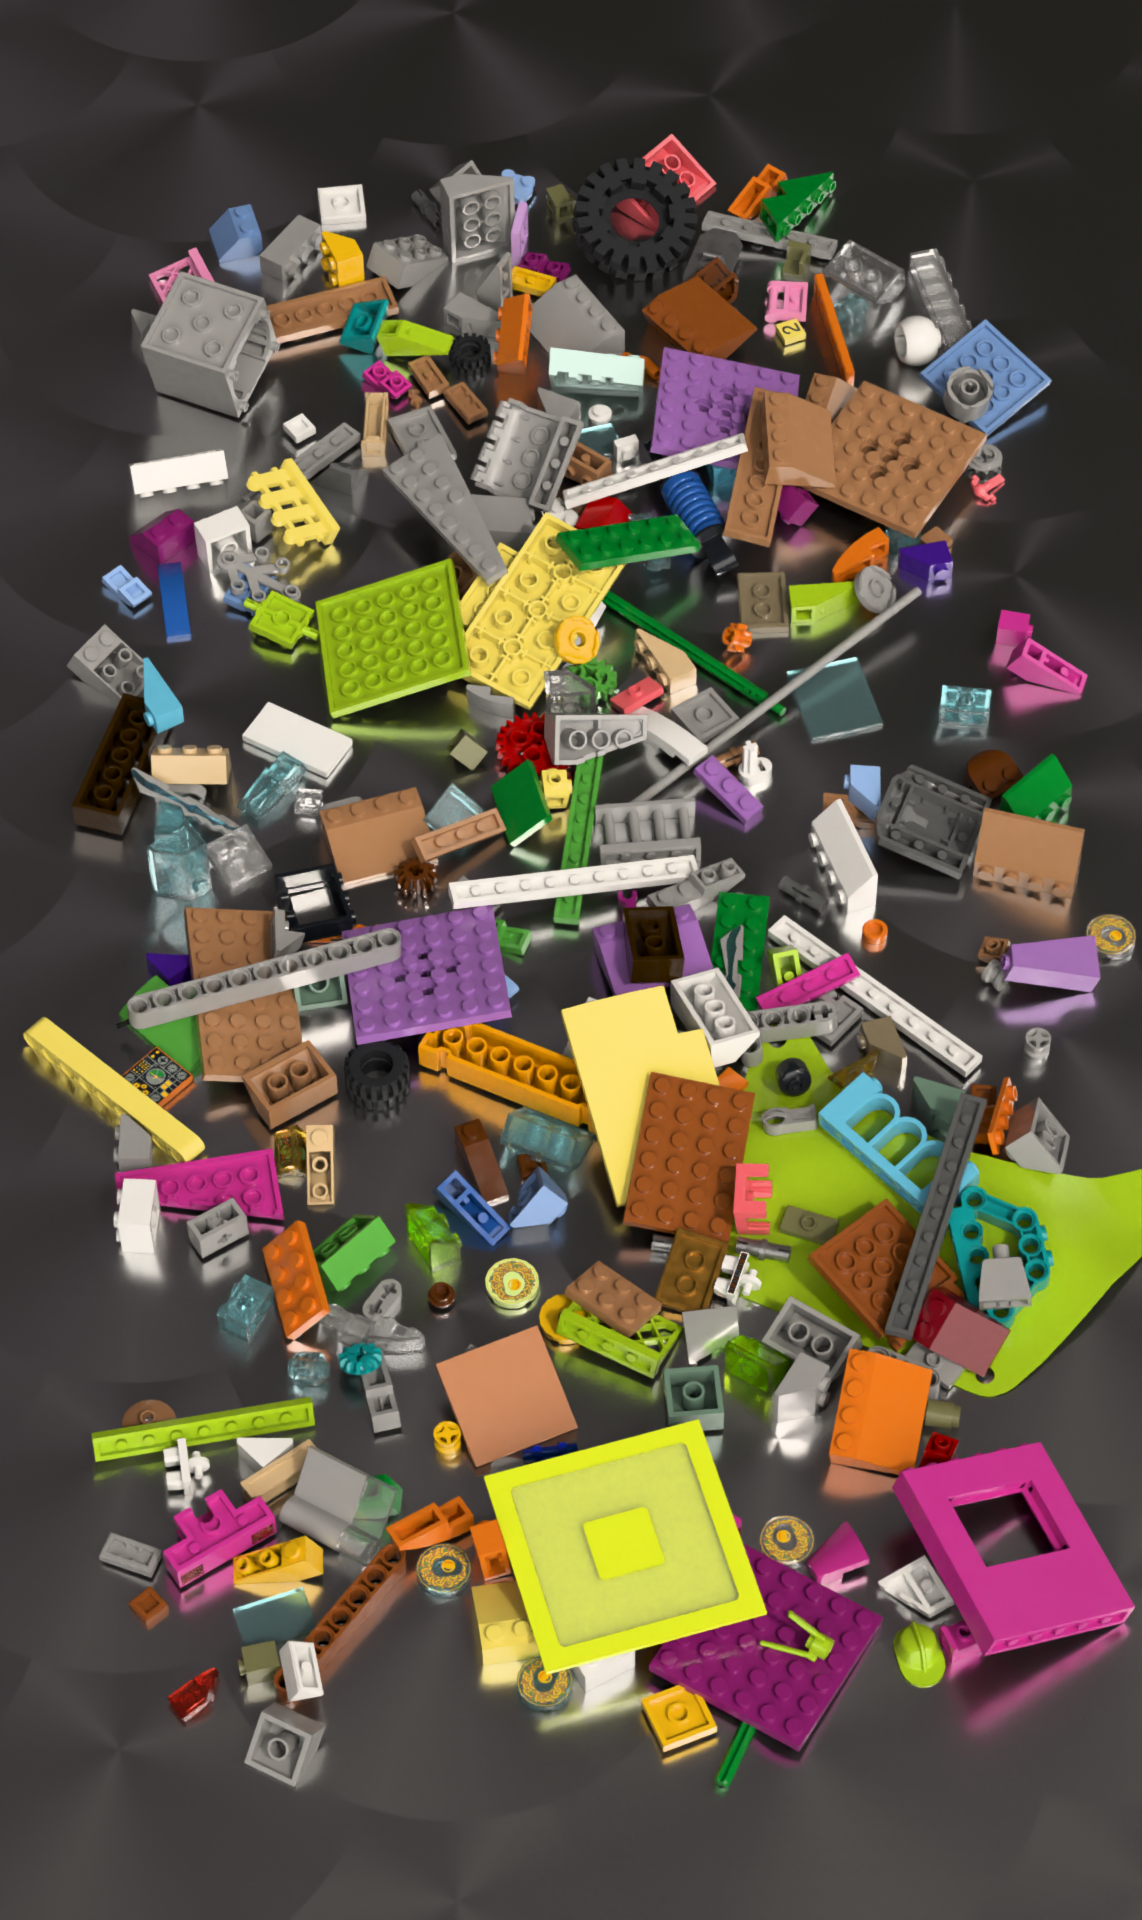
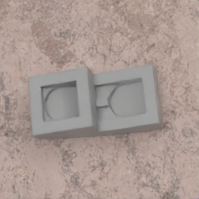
[466,684,515,719]

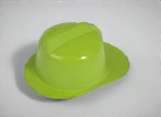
[893,1621,946,1687]

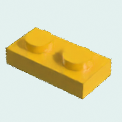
[512,266,557,297]

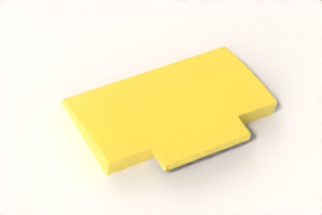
[460,512,626,710]
[560,986,720,1207]

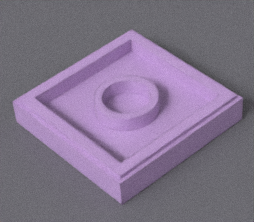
[511,201,529,266]

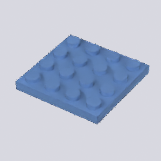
[919,319,1051,437]

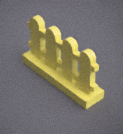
[246,458,340,547]

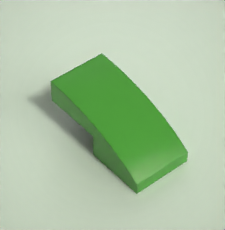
[495,919,533,956]

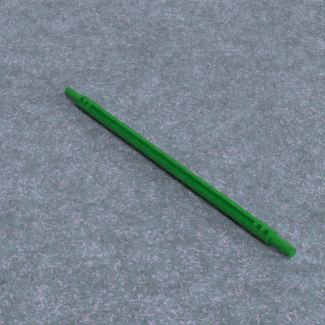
[521,543,786,716]

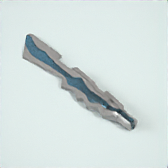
[131,768,252,843]
[720,925,744,999]

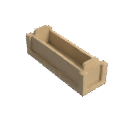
[361,392,389,457]
[240,1439,316,1503]

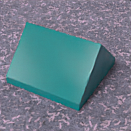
[339,299,389,355]

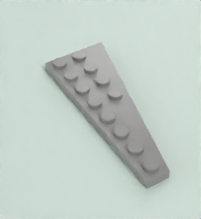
[382,433,508,586]

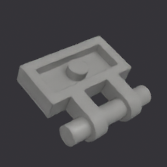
[797,990,864,1047]

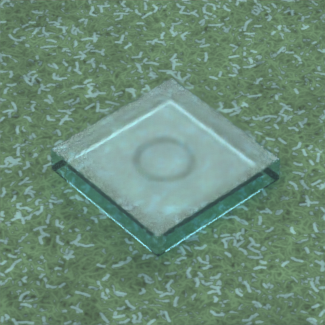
[423,783,485,852]

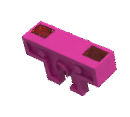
[163,1489,277,1588]

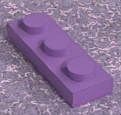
[693,755,764,825]

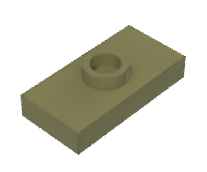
[780,1205,839,1245]

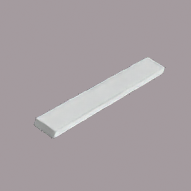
[563,433,748,509]

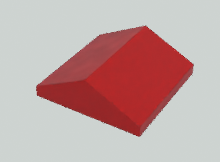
[574,496,635,530]

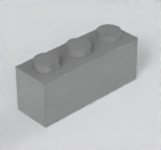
[259,215,322,282]

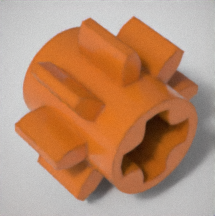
[722,623,752,653]

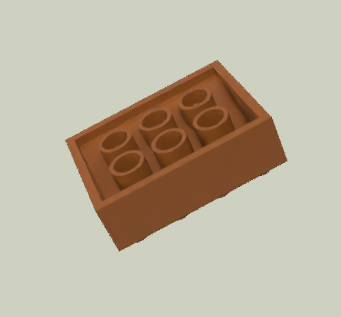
[642,276,758,359]

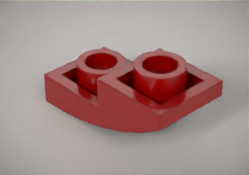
[918,1431,959,1468]

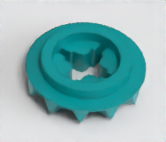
[338,1341,383,1375]

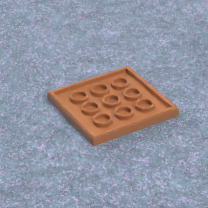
[434,1325,578,1468]

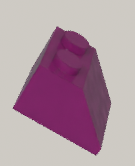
[129,509,196,564]

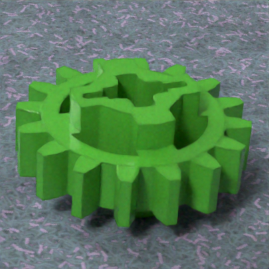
[564,657,617,705]

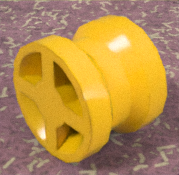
[433,1421,461,1456]

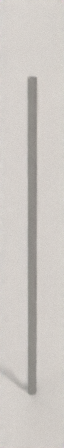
[631,586,922,802]

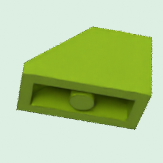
[766,945,802,988]

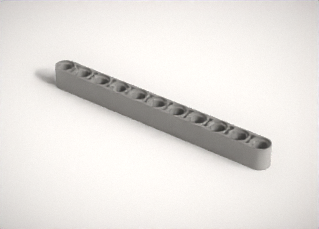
[127,928,401,1029]

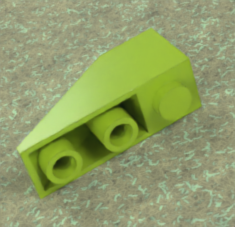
[376,320,454,356]
[788,581,859,623]

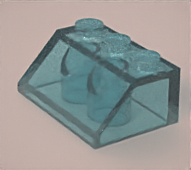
[146,823,212,901]
[499,1106,596,1173]

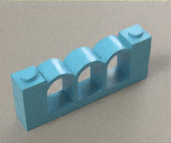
[818,1072,979,1215]

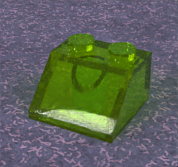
[404,1203,462,1273]
[724,1335,789,1398]

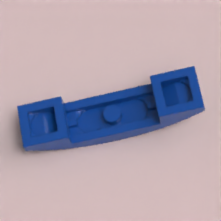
[157,562,191,640]

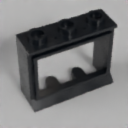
[274,863,356,943]

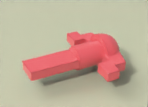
[970,474,1005,502]

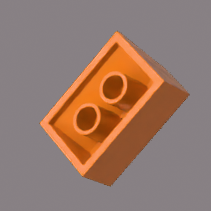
[493,293,533,375]

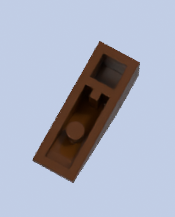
[454,1118,509,1204]

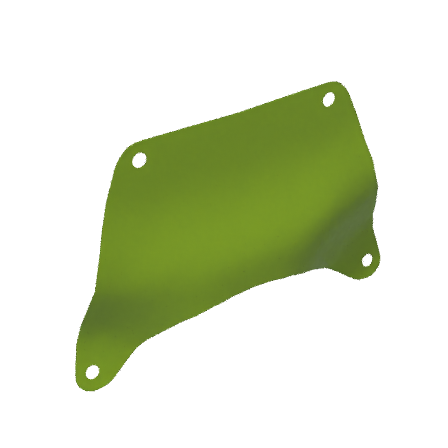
[719,1023,1142,1397]

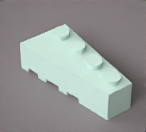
[549,347,645,392]

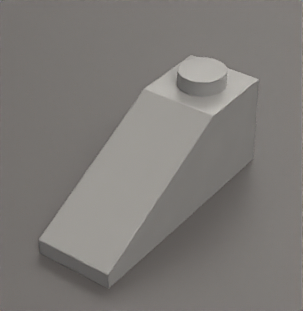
[476,252,513,312]

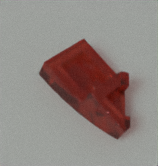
[167,1667,219,1722]

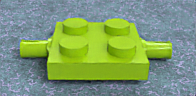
[243,590,320,650]

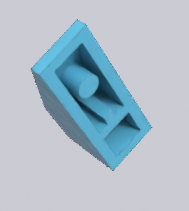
[143,657,184,734]

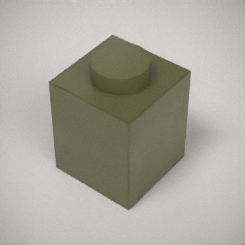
[237,1640,280,1685]

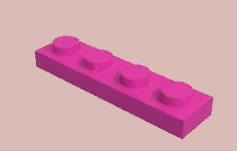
[756,953,860,1010]

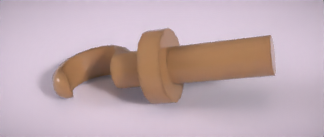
[408,389,422,410]

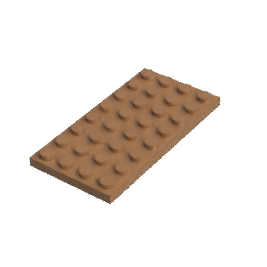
[184,907,303,1082]

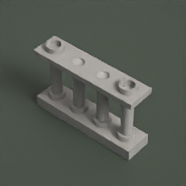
[595,797,701,865]

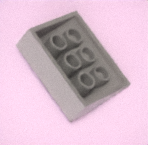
[440,174,515,263]
[530,275,625,357]

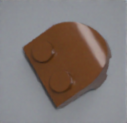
[687,257,739,304]
[963,750,1024,801]

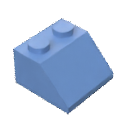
[208,204,263,263]

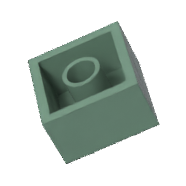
[663,1365,724,1431]

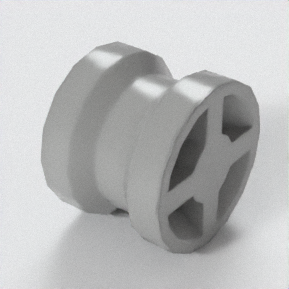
[981,959,1009,991]
[1024,1027,1051,1060]

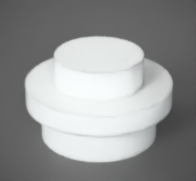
[588,404,612,426]

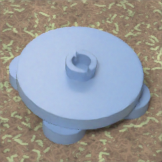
[501,169,535,204]

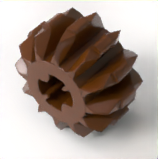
[395,856,438,899]

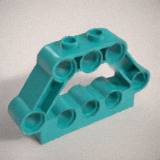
[948,1186,1054,1328]

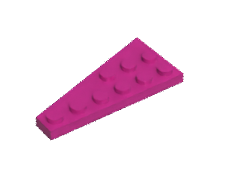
[115,1148,284,1220]

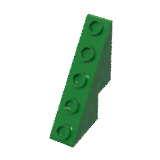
[760,172,836,242]

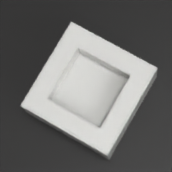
[283,413,316,444]
[613,434,639,463]

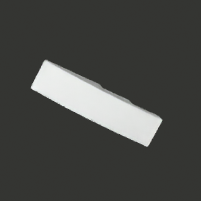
[630,706,708,766]

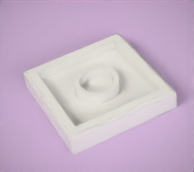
[317,184,366,225]

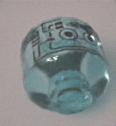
[834,293,868,328]
[288,1351,330,1387]

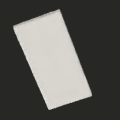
[242,702,352,778]

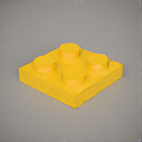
[641,1685,717,1752]

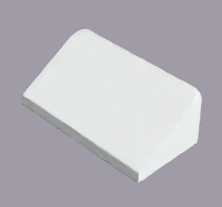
[279,1641,324,1701]

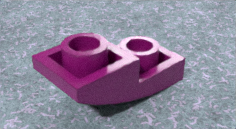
[518,252,571,283]

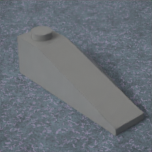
[544,713,648,765]

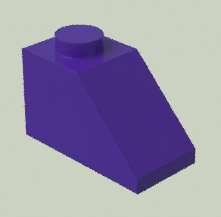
[898,540,953,581]

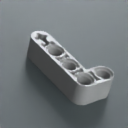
[740,1001,838,1067]

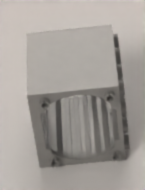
[140,271,280,418]

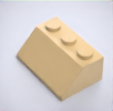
[151,745,231,784]

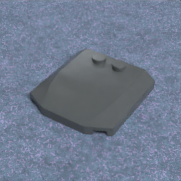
[874,764,992,879]

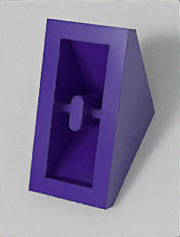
[146,953,191,986]

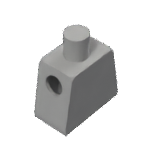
[979,1244,1032,1310]

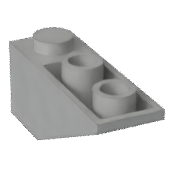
[443,292,501,337]

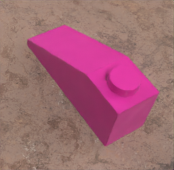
[1006,637,1088,695]

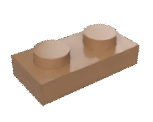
[408,355,450,399]

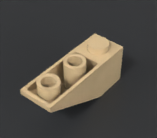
[634,628,696,695]
[306,1125,335,1205]

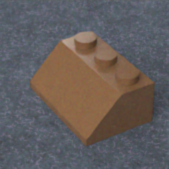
[242,1040,338,1129]

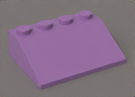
[592,904,713,996]

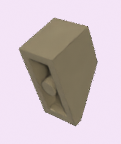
[857,1016,907,1073]

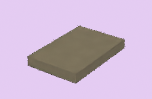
[737,572,789,633]

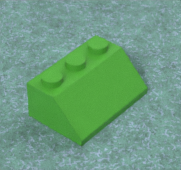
[313,1214,396,1292]

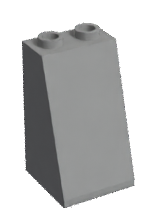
[447,494,537,555]

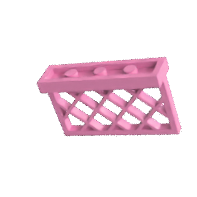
[149,247,215,303]

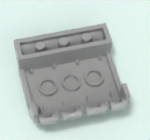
[470,398,585,512]

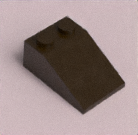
[622,906,685,983]

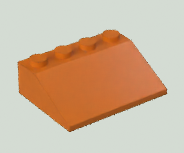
[829,1348,933,1475]

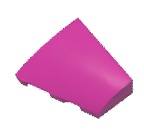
[805,1522,869,1586]

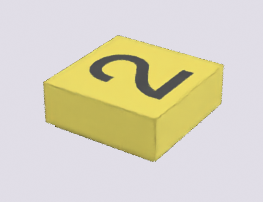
[775,318,806,345]

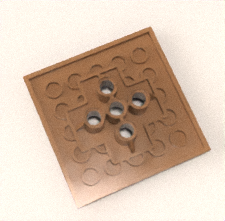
[798,381,987,539]

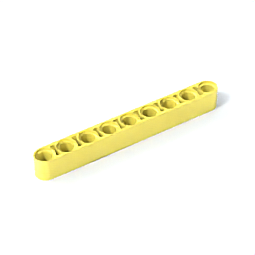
[23,1017,205,1163]

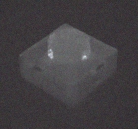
[294,788,323,816]

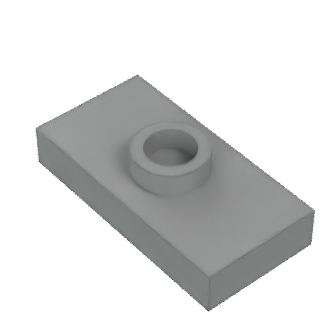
[905,1341,965,1390]
[99,1532,163,1578]

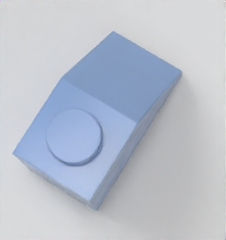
[843,764,881,821]

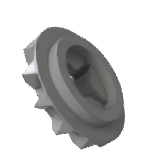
[968,443,1003,475]

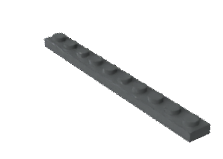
[885,1093,987,1341]

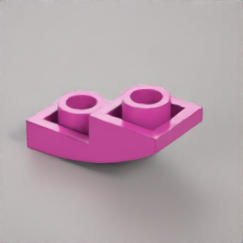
[362,360,412,400]

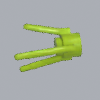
[760,1611,835,1663]

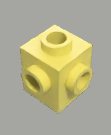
[539,768,572,809]

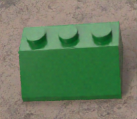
[1000,754,1073,822]

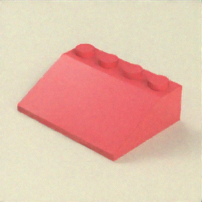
[615,134,717,233]

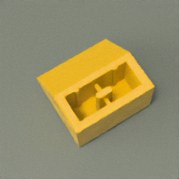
[319,231,365,288]

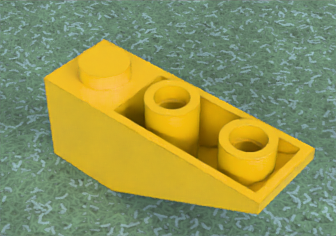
[233,1535,323,1584]

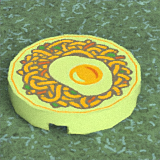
[485,1258,539,1309]

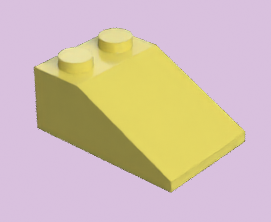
[471,1581,540,1666]

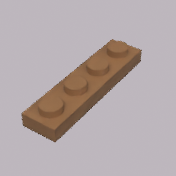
[411,808,507,864]

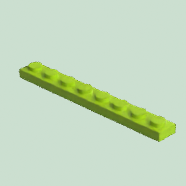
[91,1397,315,1462]

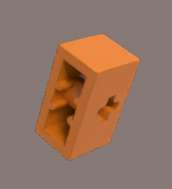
[470,1519,512,1581]

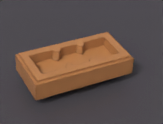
[443,381,488,425]

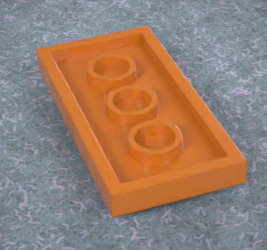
[262,1220,330,1340]

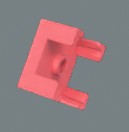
[733,1163,773,1235]

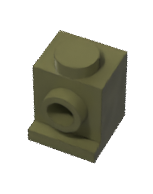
[546,184,576,222]

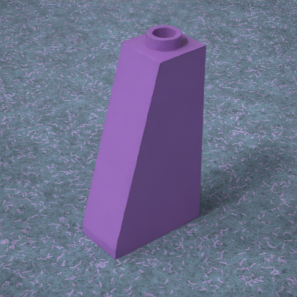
[1000,936,1101,993]

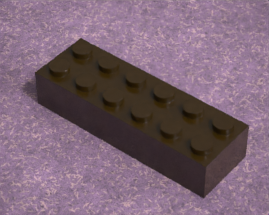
[72,693,169,835]

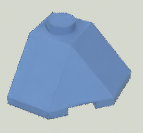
[507,1166,568,1228]

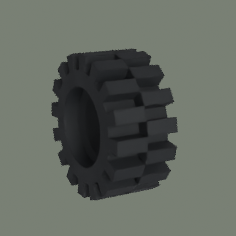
[449,333,491,376]

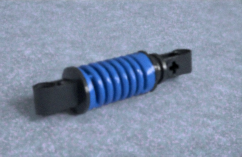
[643,439,739,577]

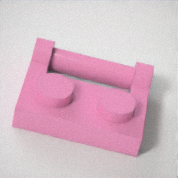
[765,281,808,323]

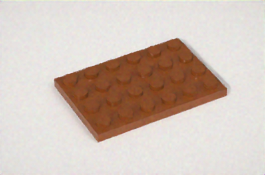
[622,1072,755,1243]

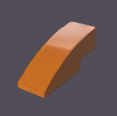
[727,164,788,220]
[831,527,889,583]
[385,1496,475,1551]

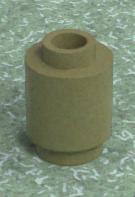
[924,1398,961,1430]

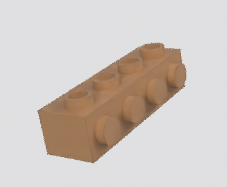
[564,442,612,485]

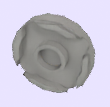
[854,565,896,613]

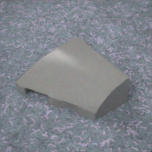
[682,1306,740,1367]

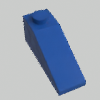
[432,1170,511,1247]

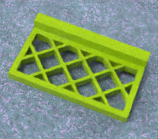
[556,1301,683,1379]

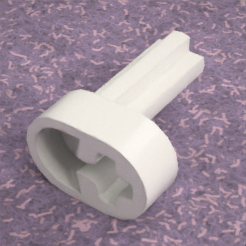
[738,740,772,786]

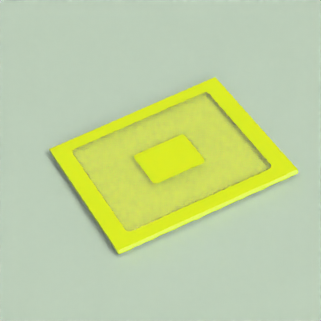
[484,1419,767,1675]

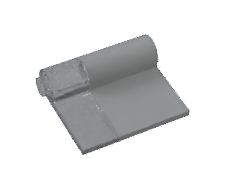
[279,1445,398,1566]

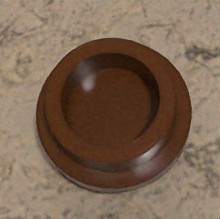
[428,1282,455,1308]

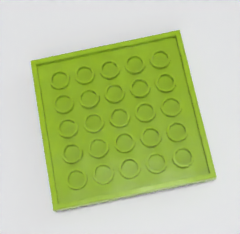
[315,558,471,719]

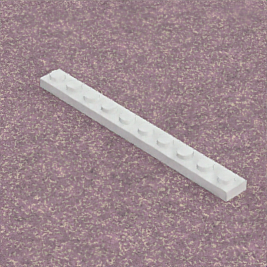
[448,855,698,909]
[768,915,983,1078]

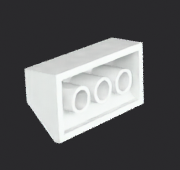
[128,449,228,498]
[808,799,878,913]
[671,968,760,1068]

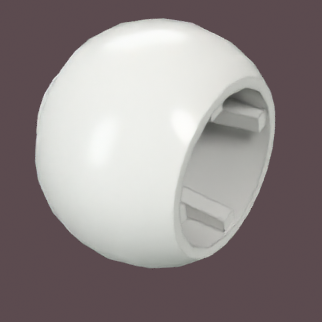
[894,315,941,366]

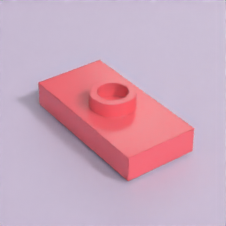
[609,676,664,714]

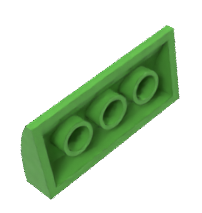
[119,975,201,1074]

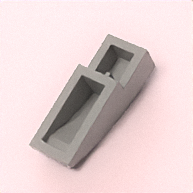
[357,1350,401,1433]

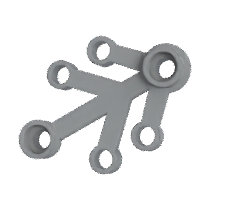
[217,547,301,603]

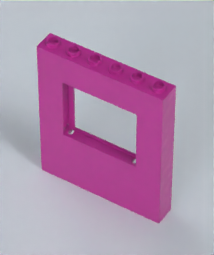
[892,1442,1135,1656]

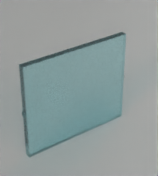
[787,657,883,741]

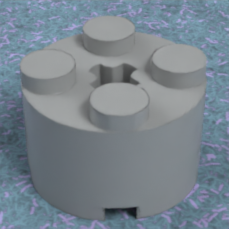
[943,366,993,423]

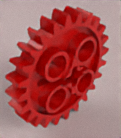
[495,712,571,779]

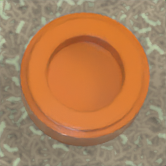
[862,919,888,945]

